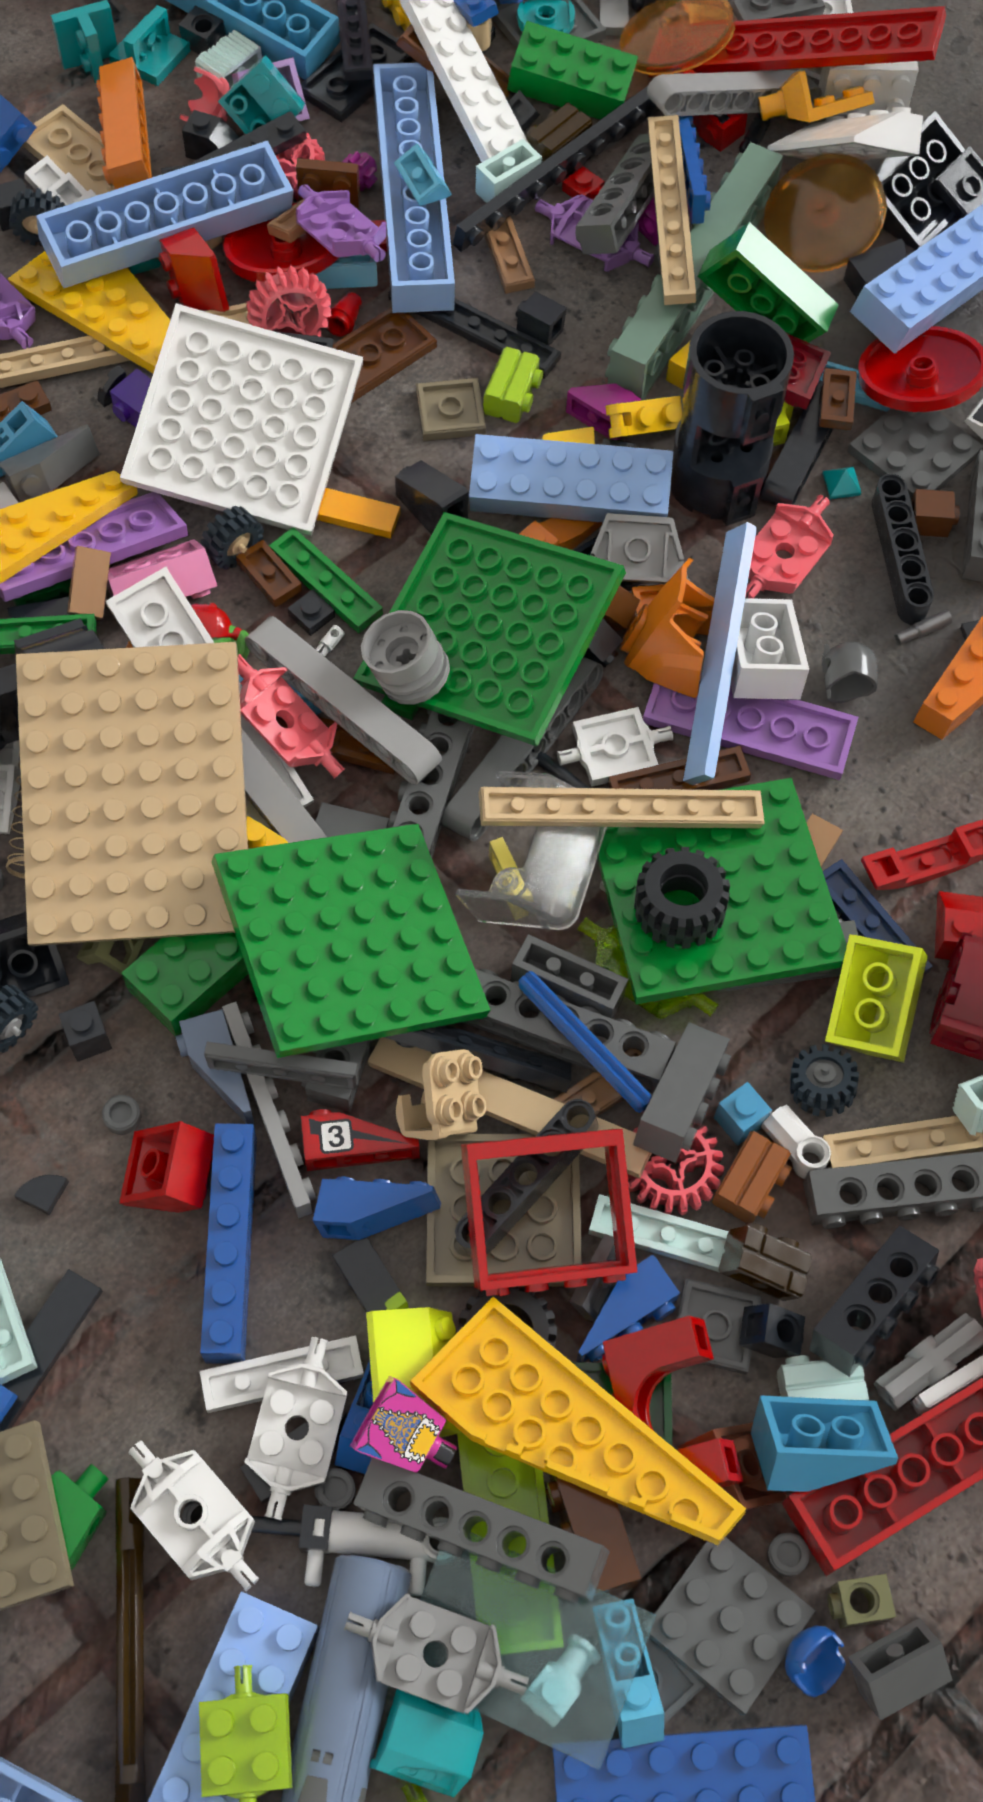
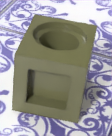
[827,1574,896,1629]

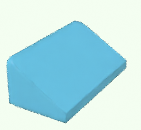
[394,143,452,206]
[316,254,378,289]

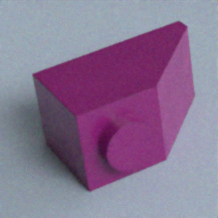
[566,383,641,440]

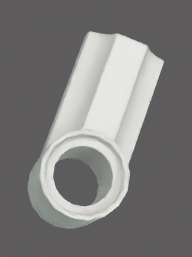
[761,1104,831,1179]

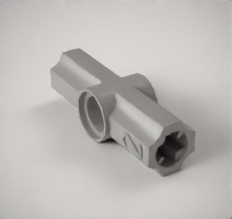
[874,1313,983,1411]

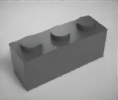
[511,934,628,1019]

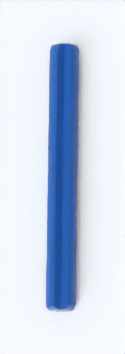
[518,971,652,1113]

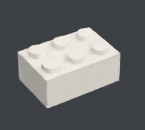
[818,61,919,116]
[730,598,809,700]

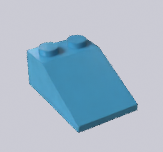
[751,1395,898,1492]

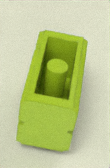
[483,347,543,423]

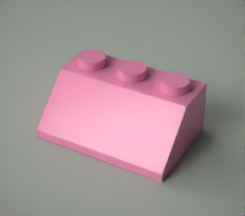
[107,539,217,599]

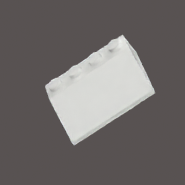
[767,107,923,164]

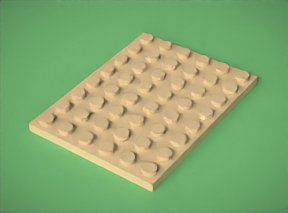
[16,642,248,946]

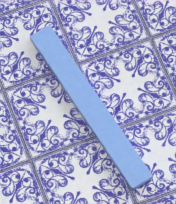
[683,522,756,785]

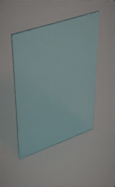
[420,1532,657,1770]

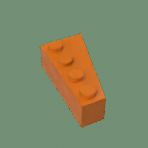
[913,616,983,740]

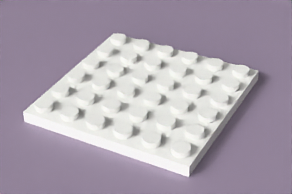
[120,304,363,536]

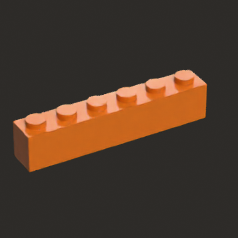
[96,57,152,190]

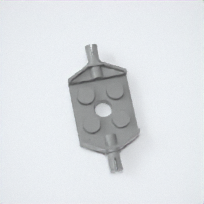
[344,1593,529,1714]

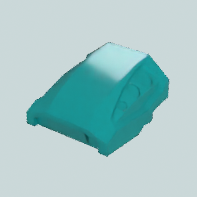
[369,1689,484,1797]

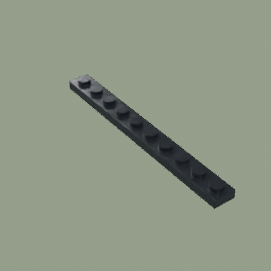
[453,86,660,252]

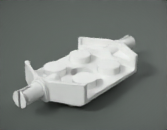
[245,1337,348,1520]
[128,1441,259,1591]

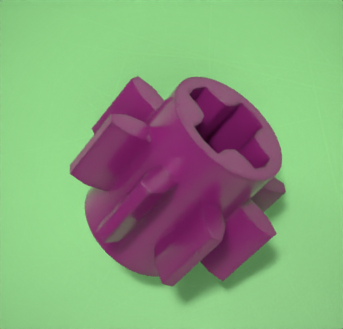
[342,151,378,192]

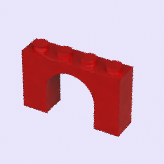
[602,1315,743,1488]

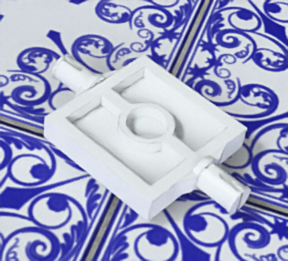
[557,707,673,787]

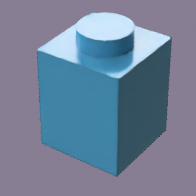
[714,1082,772,1146]

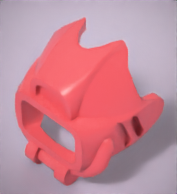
[180,66,230,122]

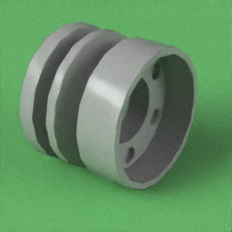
[361,610,450,705]

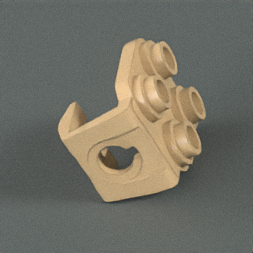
[396,1049,486,1140]

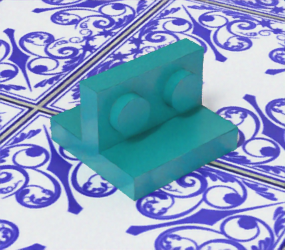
[51,0,117,83]
[109,5,191,87]

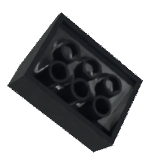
[846,111,965,250]

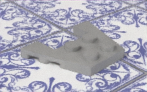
[590,513,690,584]

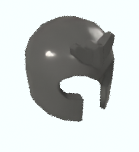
[821,642,878,703]

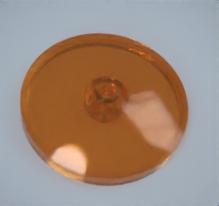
[620,0,735,75]
[764,154,886,272]

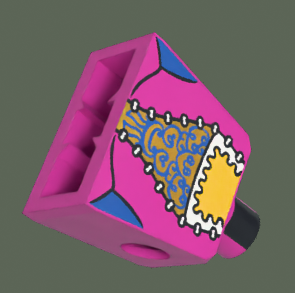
[350,1375,457,1473]

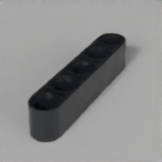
[760,380,833,506]
[872,474,934,625]
[455,1099,598,1256]

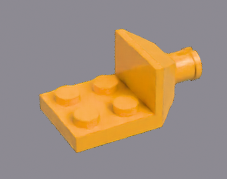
[758,71,875,122]

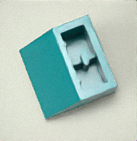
[218,55,305,134]

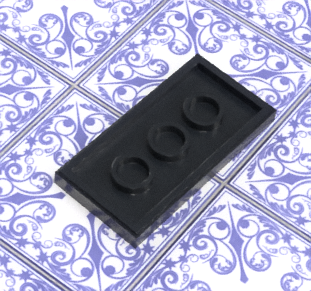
[301,23,414,123]

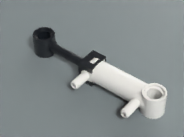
[182,1501,456,1596]

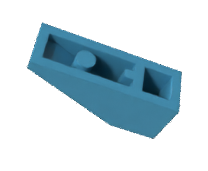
[0,401,58,477]

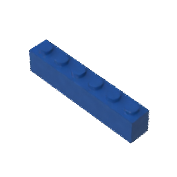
[200,1123,257,1364]

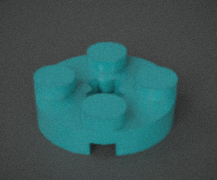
[517,0,575,34]

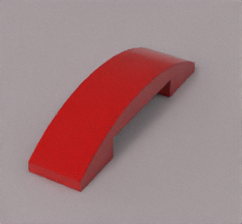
[861,819,983,890]

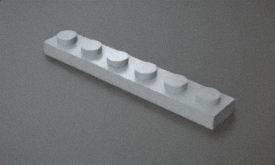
[222,1002,316,1219]

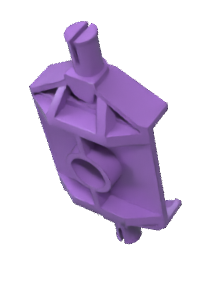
[296,184,386,262]
[535,195,655,272]
[0,273,36,349]

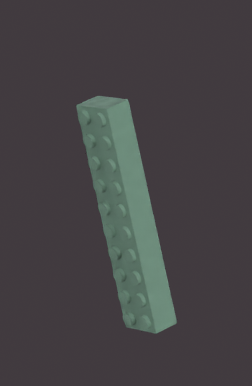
[605,142,783,401]

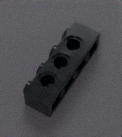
[809,1225,940,1377]

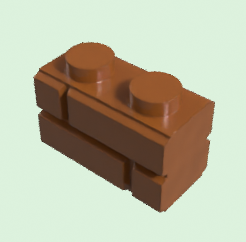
[712,1131,792,1223]

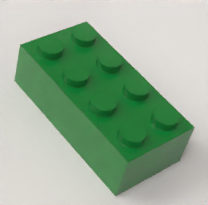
[507,21,638,120]
[697,222,839,343]
[122,933,249,1037]

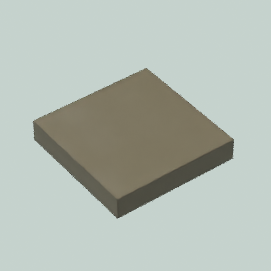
[416,378,486,441]

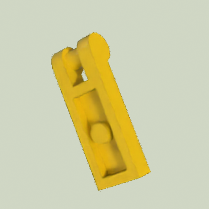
[605,396,682,439]

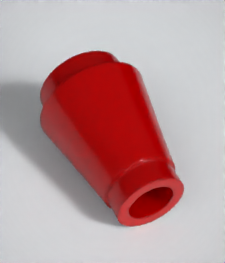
[326,292,362,336]

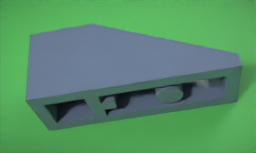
[176,1009,254,1124]

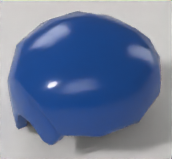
[785,1625,846,1698]

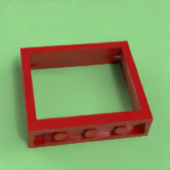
[461,1129,638,1296]

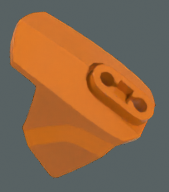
[620,558,715,698]

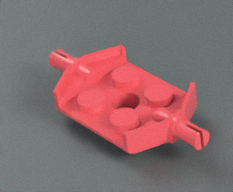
[745,495,834,598]
[238,654,345,779]

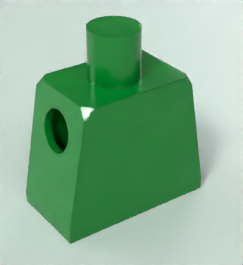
[51,1464,109,1570]

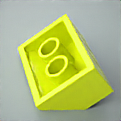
[825,934,928,1063]
[366,1307,462,1437]

